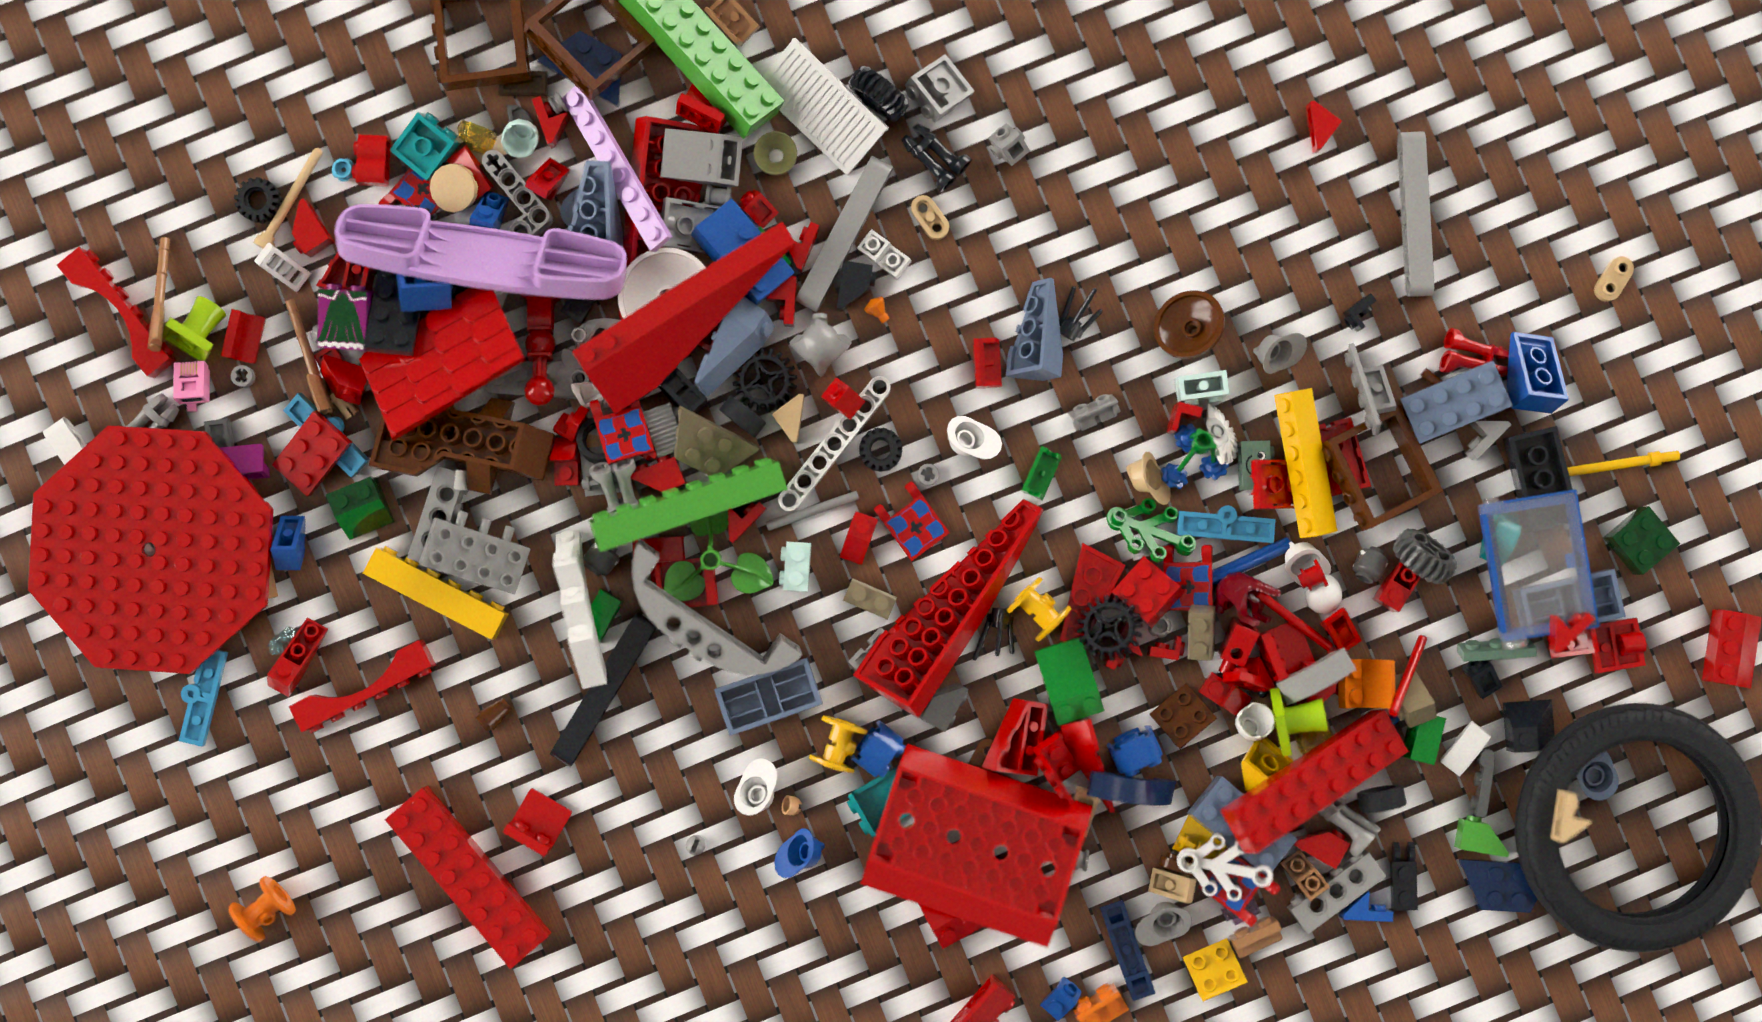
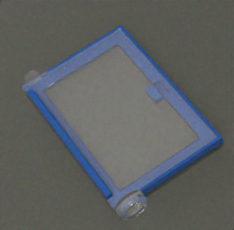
[1478,489,1600,650]

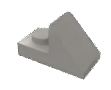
[1465,421,1512,460]

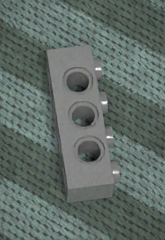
[407,466,468,562]
[1287,850,1387,934]

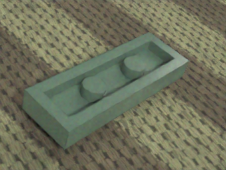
[1457,638,1537,662]

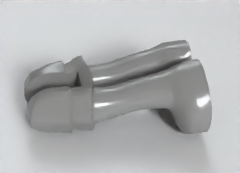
[126,393,179,429]
[589,458,639,513]
[1318,797,1381,857]

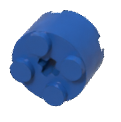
[851,720,905,778]
[1106,725,1163,777]

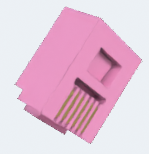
[173,361,210,412]

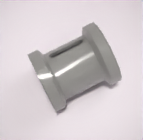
[705,185,732,205]

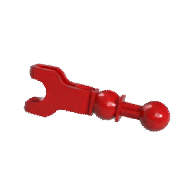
[520,293,563,406]

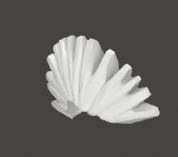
[1206,404,1238,465]

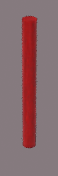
[1255,591,1333,651]
[1388,635,1427,717]

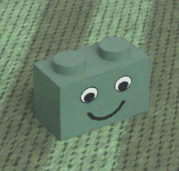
[1237,440,1275,491]

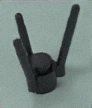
[1059,286,1103,341]
[972,608,1015,661]

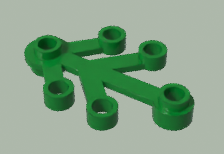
[1106,498,1196,563]

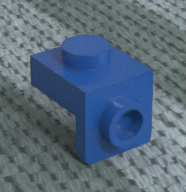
[1040,977,1082,1021]

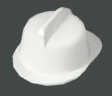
[947,416,1002,459]
[1285,541,1331,586]
[734,759,777,816]

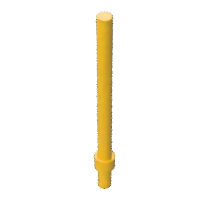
[1567,450,1680,476]

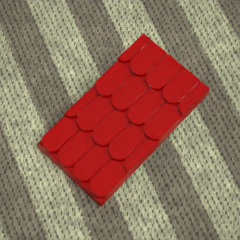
[359,287,524,441]

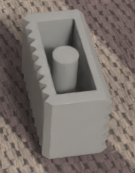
[643,403,679,458]

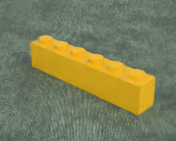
[1274,388,1338,538]
[363,546,509,640]

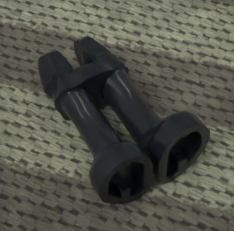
[902,123,972,192]

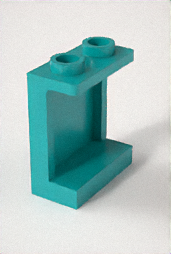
[846,765,910,838]

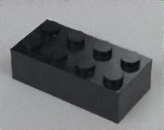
[1503,426,1573,532]

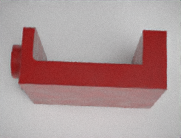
[651,558,719,607]

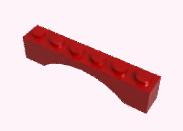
[56,247,177,379]
[288,639,436,734]

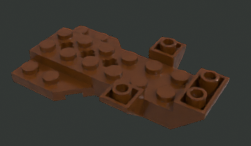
[369,397,555,495]

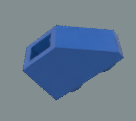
[469,191,509,230]

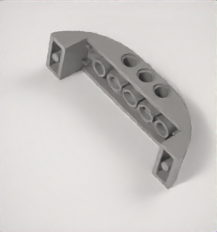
[633,539,802,675]

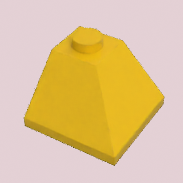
[1241,737,1293,792]

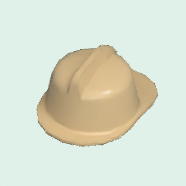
[1126,452,1171,505]

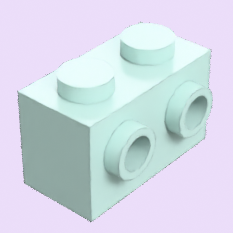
[1174,370,1230,405]
[779,542,811,592]

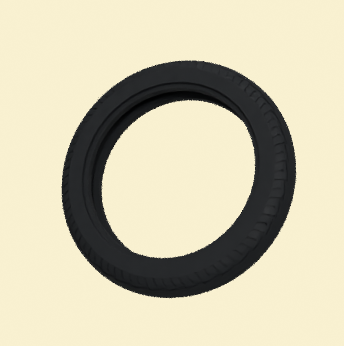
[1515,703,1762,952]

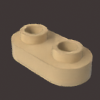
[911,195,949,240]
[1594,256,1634,302]

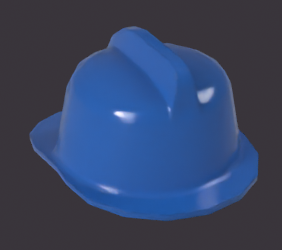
[774,828,825,878]

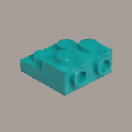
[389,112,460,181]

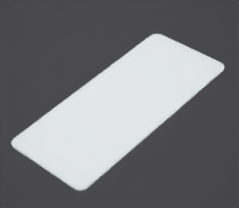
[454,470,470,491]

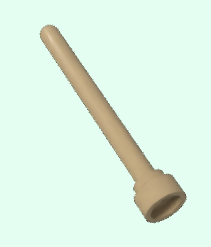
[253,148,322,249]

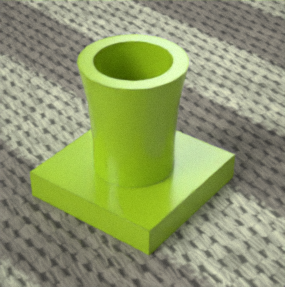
[163,296,226,361]
[1270,688,1328,757]

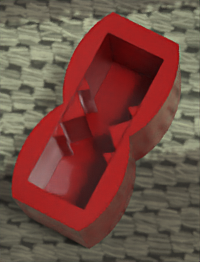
[352,134,391,187]

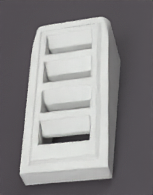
[255,243,311,292]

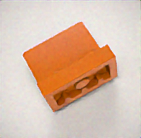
[1338,659,1395,709]
[1072,983,1129,1022]

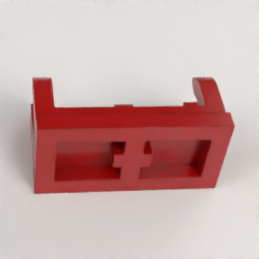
[973,338,1002,389]

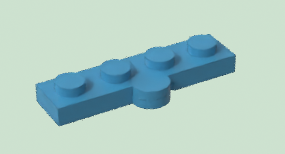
[283,392,370,478]
[1176,505,1276,543]
[179,650,228,747]

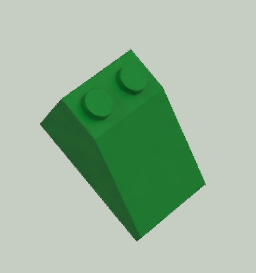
[1034,637,1104,726]

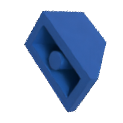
[271,516,305,570]

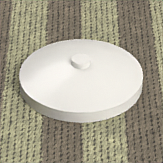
[618,248,706,319]

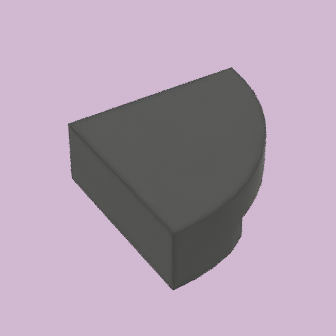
[506,105,534,125]

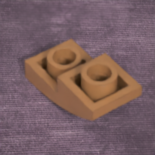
[1280,849,1330,902]

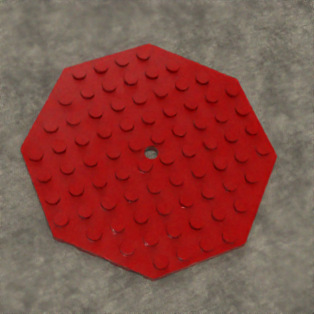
[28,425,274,674]

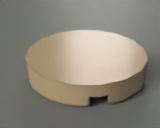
[430,164,478,212]

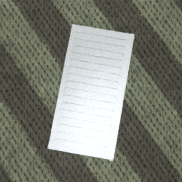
[763,38,889,175]

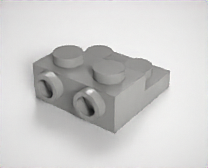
[905,54,975,123]

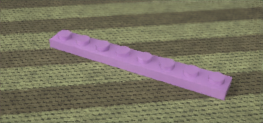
[562,85,673,252]

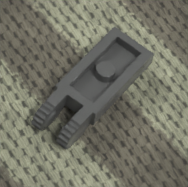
[1470,749,1495,818]

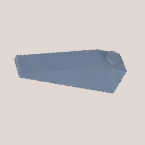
[567,160,623,247]
[1006,278,1063,381]
[694,297,775,397]

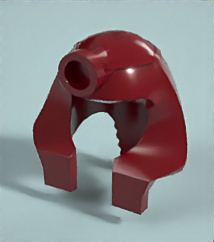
[1213,572,1281,627]

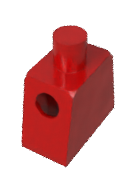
[1218,616,1260,673]

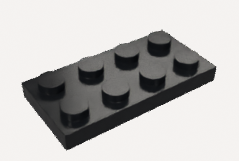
[363,269,422,356]

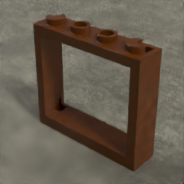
[429,0,532,91]
[524,0,655,101]
[1322,405,1443,531]

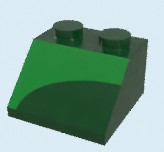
[326,476,395,540]

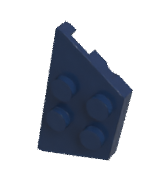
[537,31,623,107]
[1459,859,1538,913]

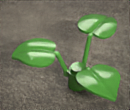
[664,510,774,601]

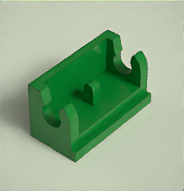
[1021,446,1062,501]
[591,589,624,644]
[1401,716,1446,765]

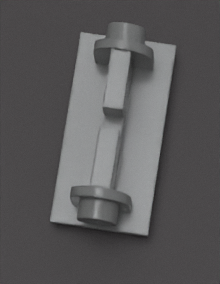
[1068,394,1121,431]

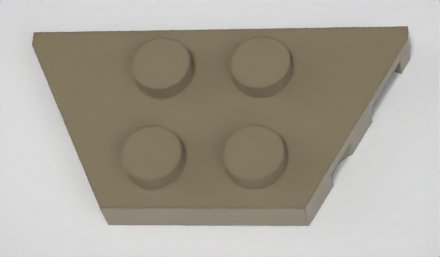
[674,406,759,476]

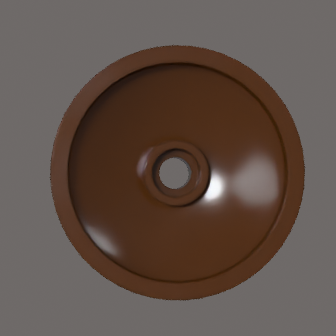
[1154,290,1225,359]

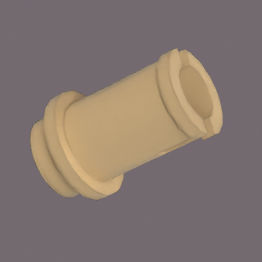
[329,393,359,420]

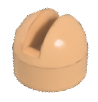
[782,795,802,816]

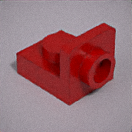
[738,189,779,229]
[553,405,589,442]
[1147,635,1185,661]

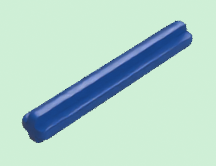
[1213,537,1291,585]

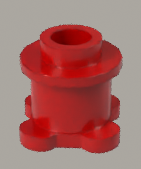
[1297,559,1329,591]

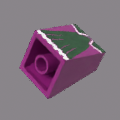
[318,283,374,351]

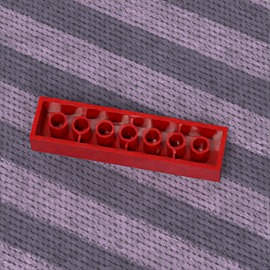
[1220,709,1409,854]
[385,785,552,969]

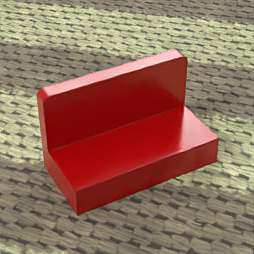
[221,309,266,364]
[1166,401,1203,434]

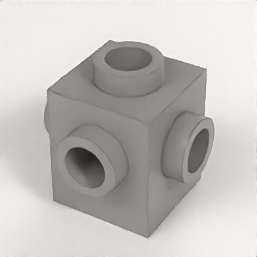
[988,123,1030,166]

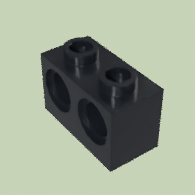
[658,368,707,414]

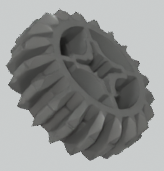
[1393,528,1457,584]

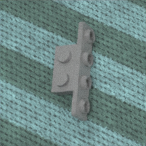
[1344,343,1397,436]

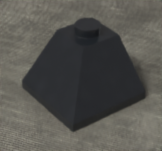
[1502,699,1555,753]

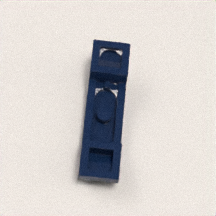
[1086,771,1176,806]
[1100,900,1156,1001]

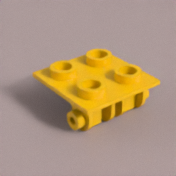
[1172,815,1227,860]
[1183,938,1248,1002]

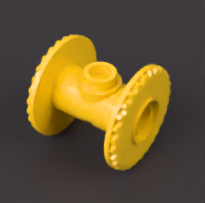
[1007,577,1071,642]
[809,715,868,773]

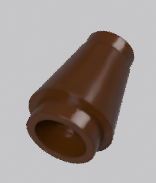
[475,698,512,733]

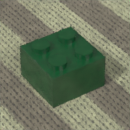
[1603,506,1680,575]

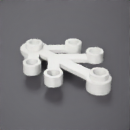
[1177,833,1273,901]

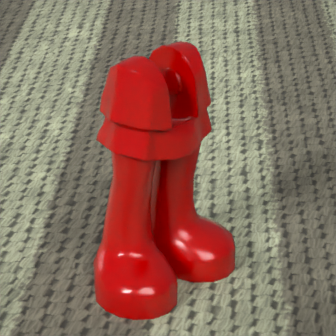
[1439,328,1509,377]

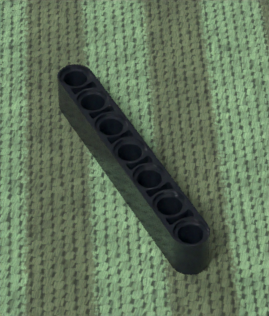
[550,612,657,767]

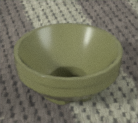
[753,131,797,176]

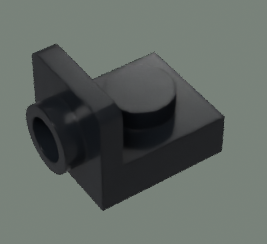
[1343,293,1377,332]
[1461,660,1503,699]

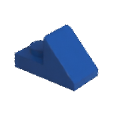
[1339,891,1393,922]

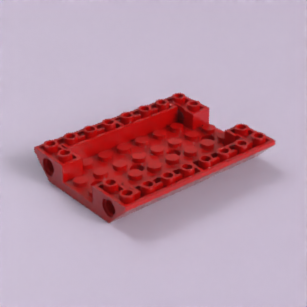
[860,744,1093,948]

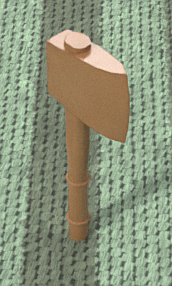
[148,237,170,351]
[285,299,335,415]

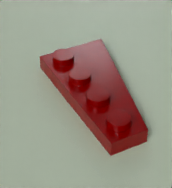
[1059,543,1126,645]

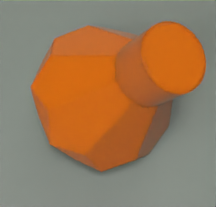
[864,296,889,323]

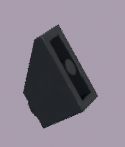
[837,261,877,312]

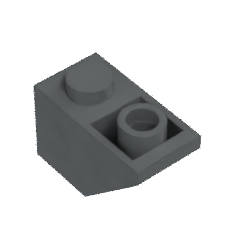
[919,683,969,732]

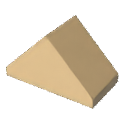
[772,394,805,444]

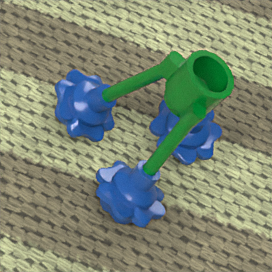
[1161,423,1229,489]

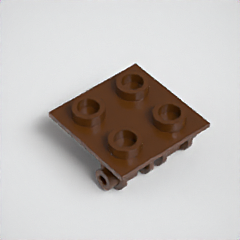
[1149,684,1217,749]

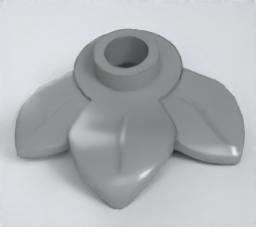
[547,348,591,397]

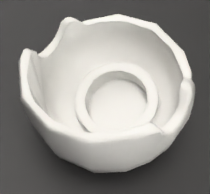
[1305,575,1342,614]
[1235,702,1275,741]

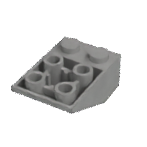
[660,129,743,188]

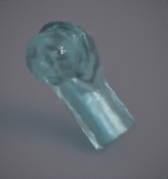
[268,627,296,655]

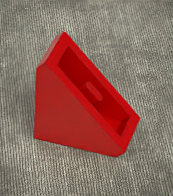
[1306,101,1342,153]

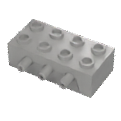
[419,511,530,595]

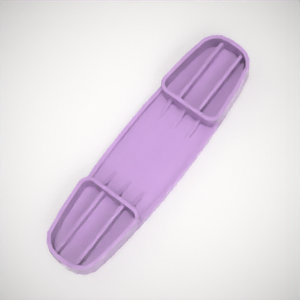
[335,204,626,299]

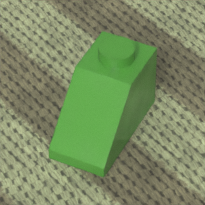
[1454,815,1509,858]

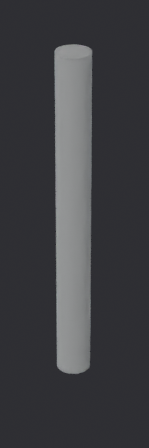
[766,491,859,531]

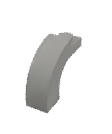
[1273,648,1356,705]

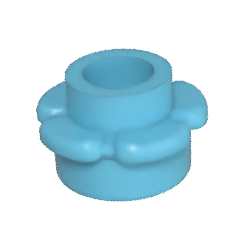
[332,158,354,182]

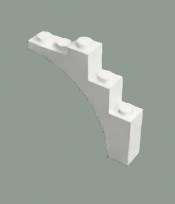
[553,530,607,689]

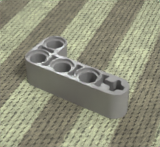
[482,150,553,236]

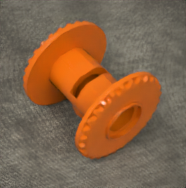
[228,876,296,942]

